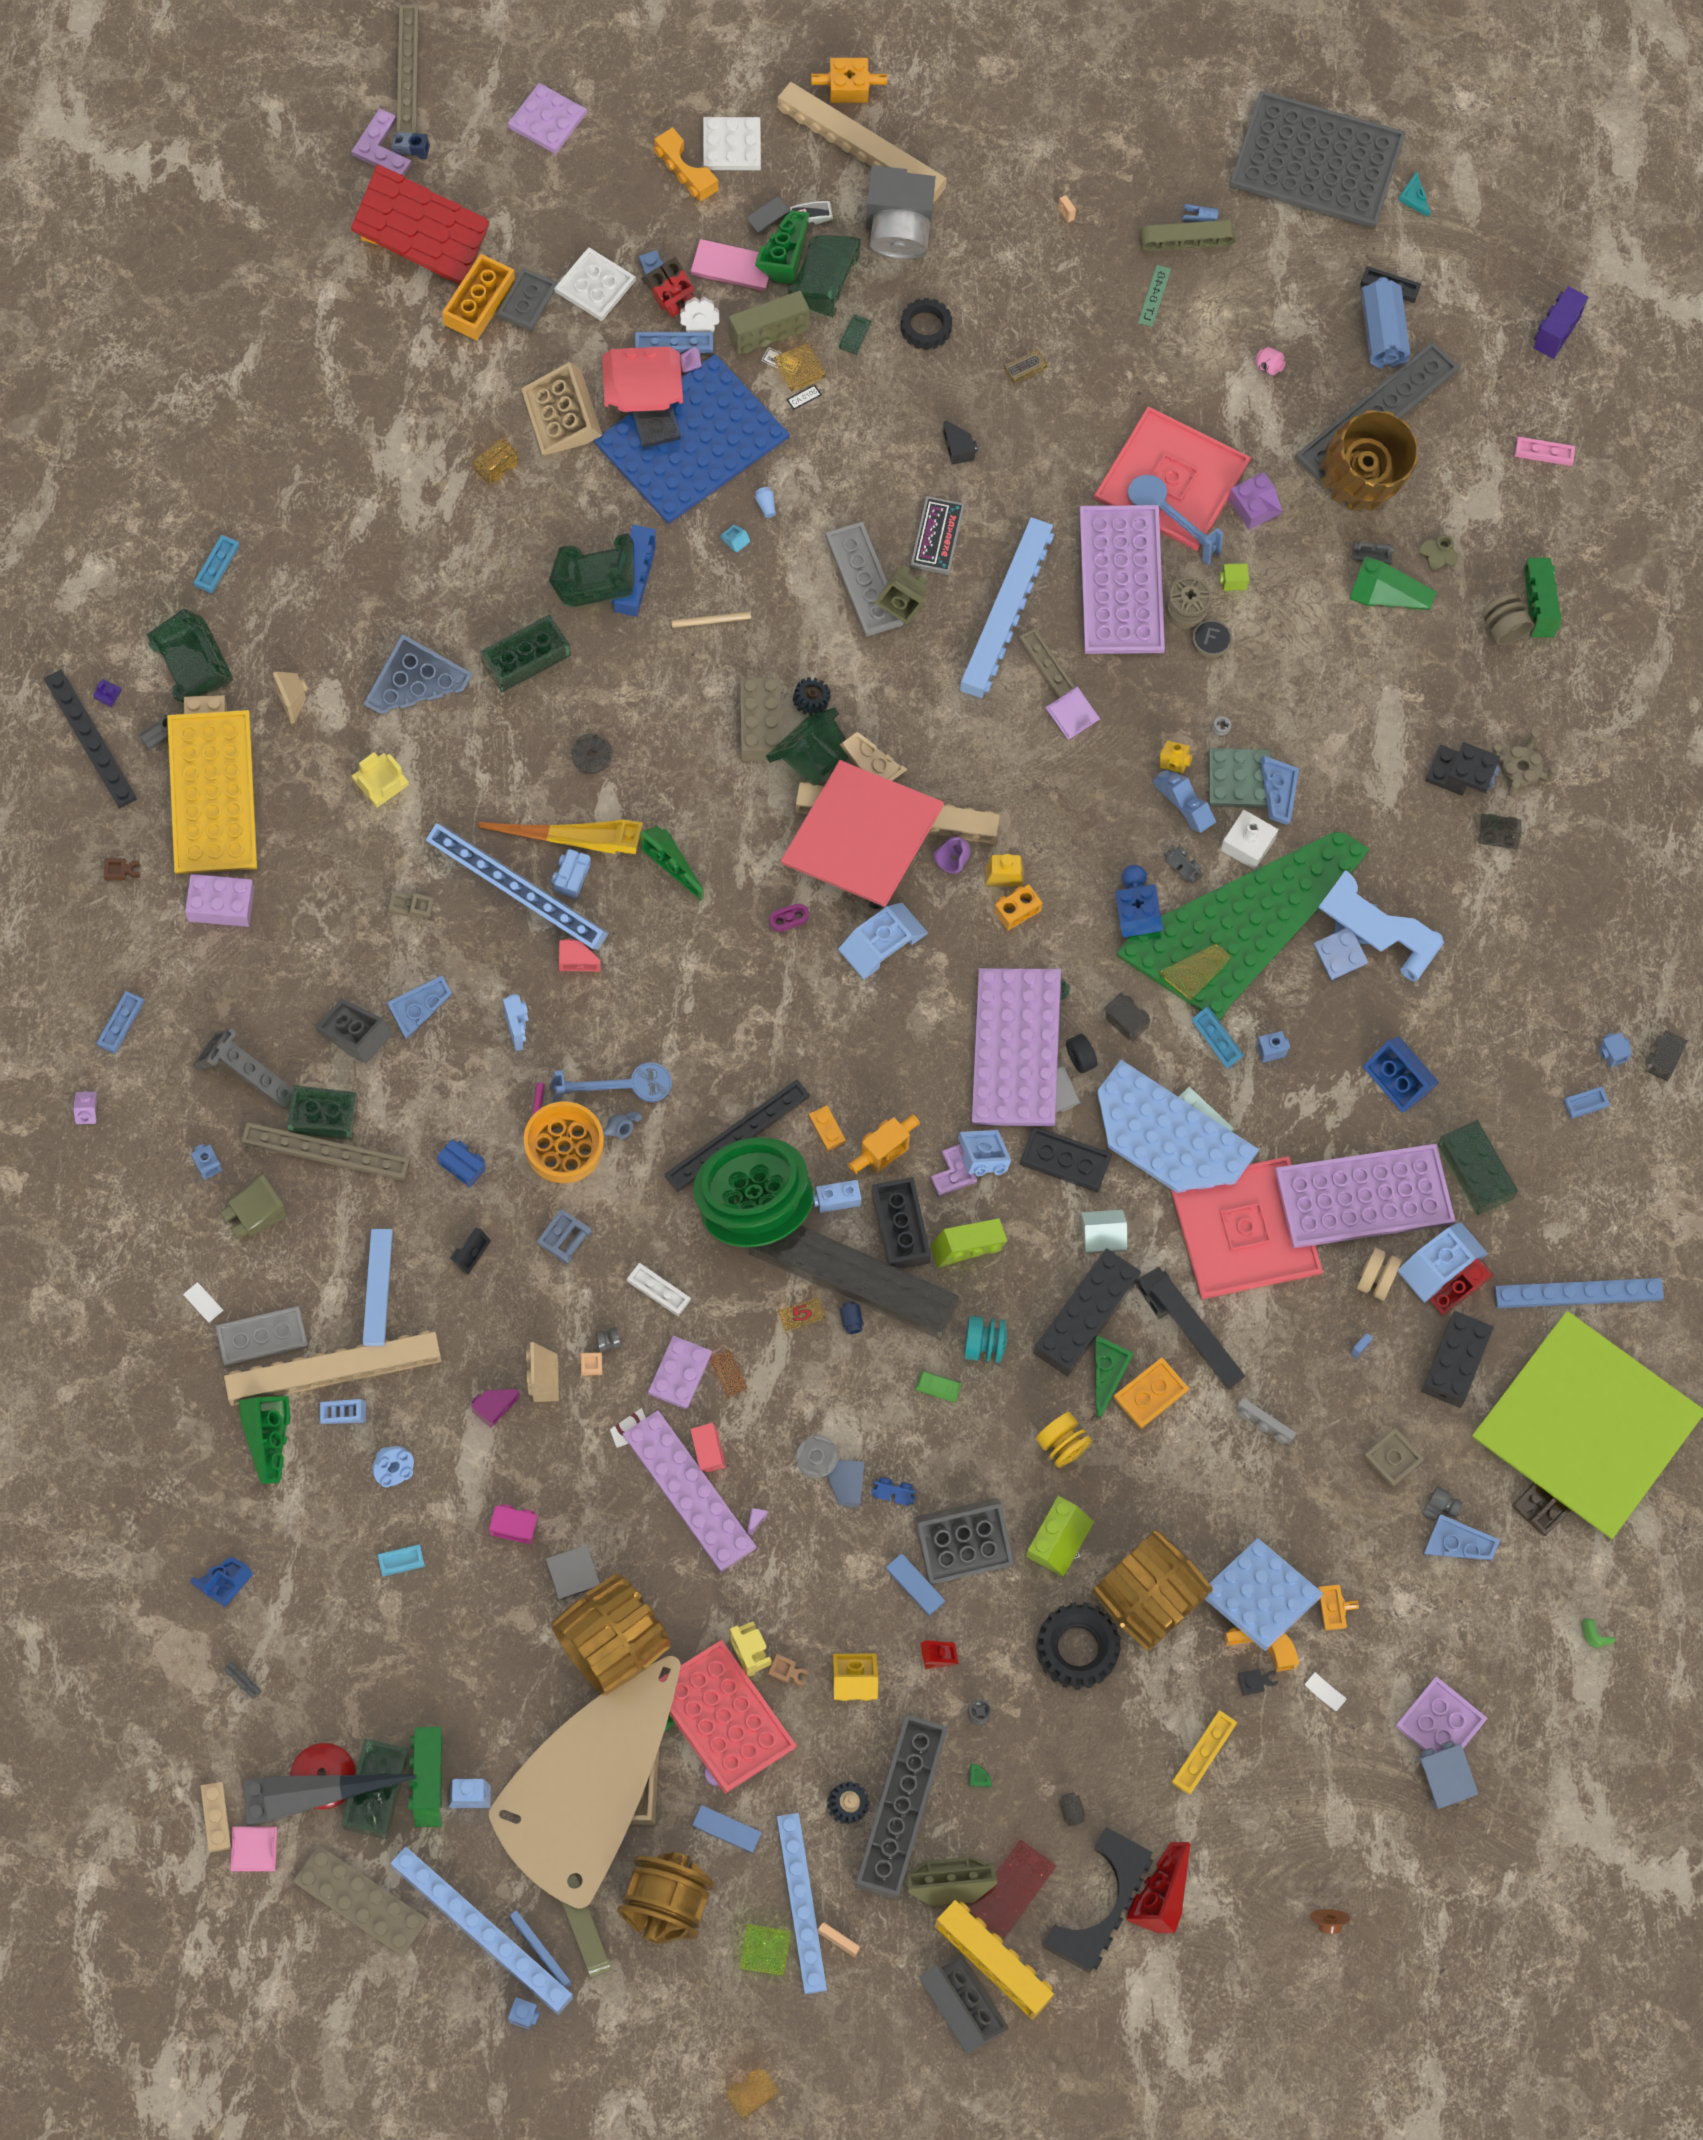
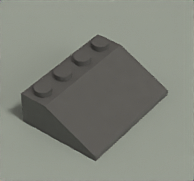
[914,1498,1014,1585]

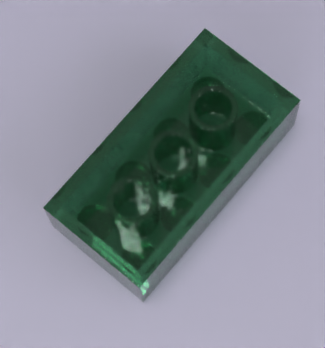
[480,614,571,693]
[1437,1120,1518,1216]
[342,1738,410,1839]

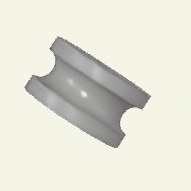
[1212,716,1232,736]

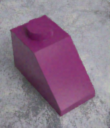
[471,1389,520,1428]

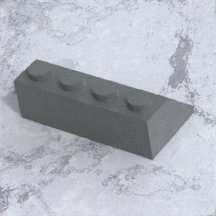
[919,1952,1009,2055]

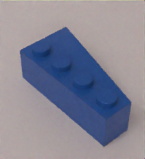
[611,524,656,617]

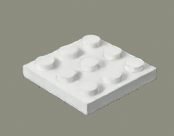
[703,117,761,170]
[555,247,636,321]

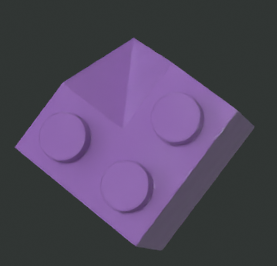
[1228,472,1282,530]

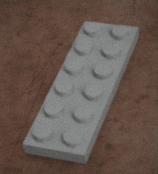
[825,522,903,637]

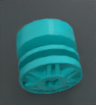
[964,1315,1007,1364]

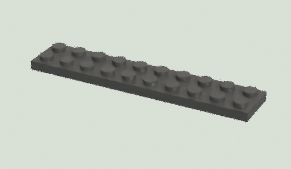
[1295,342,1460,484]

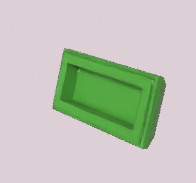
[915,1370,962,1403]

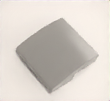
[1056,1067,1081,1113]

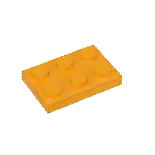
[1113,1357,1190,1429]

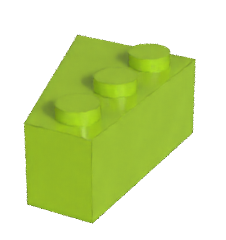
[929,1218,1007,1268]

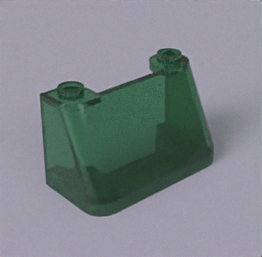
[788,235,861,318]
[549,533,634,607]
[146,608,233,702]

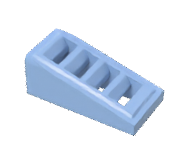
[320,1399,366,1424]

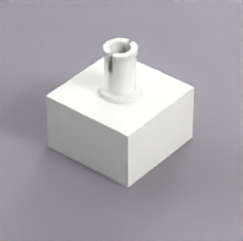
[1221,810,1279,870]

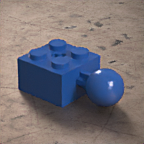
[1115,865,1163,938]

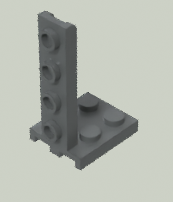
[193,1028,297,1108]

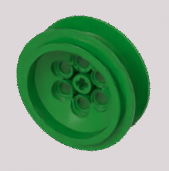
[693,1137,814,1247]

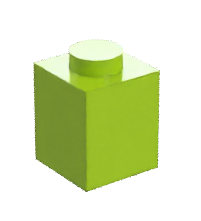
[1219,563,1249,591]

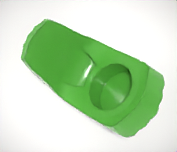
[1582,1619,1616,1648]

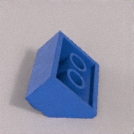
[1363,1036,1440,1113]

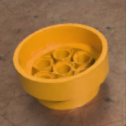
[524,1101,604,1183]

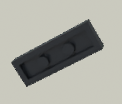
[1360,266,1421,303]

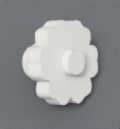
[680,297,719,332]

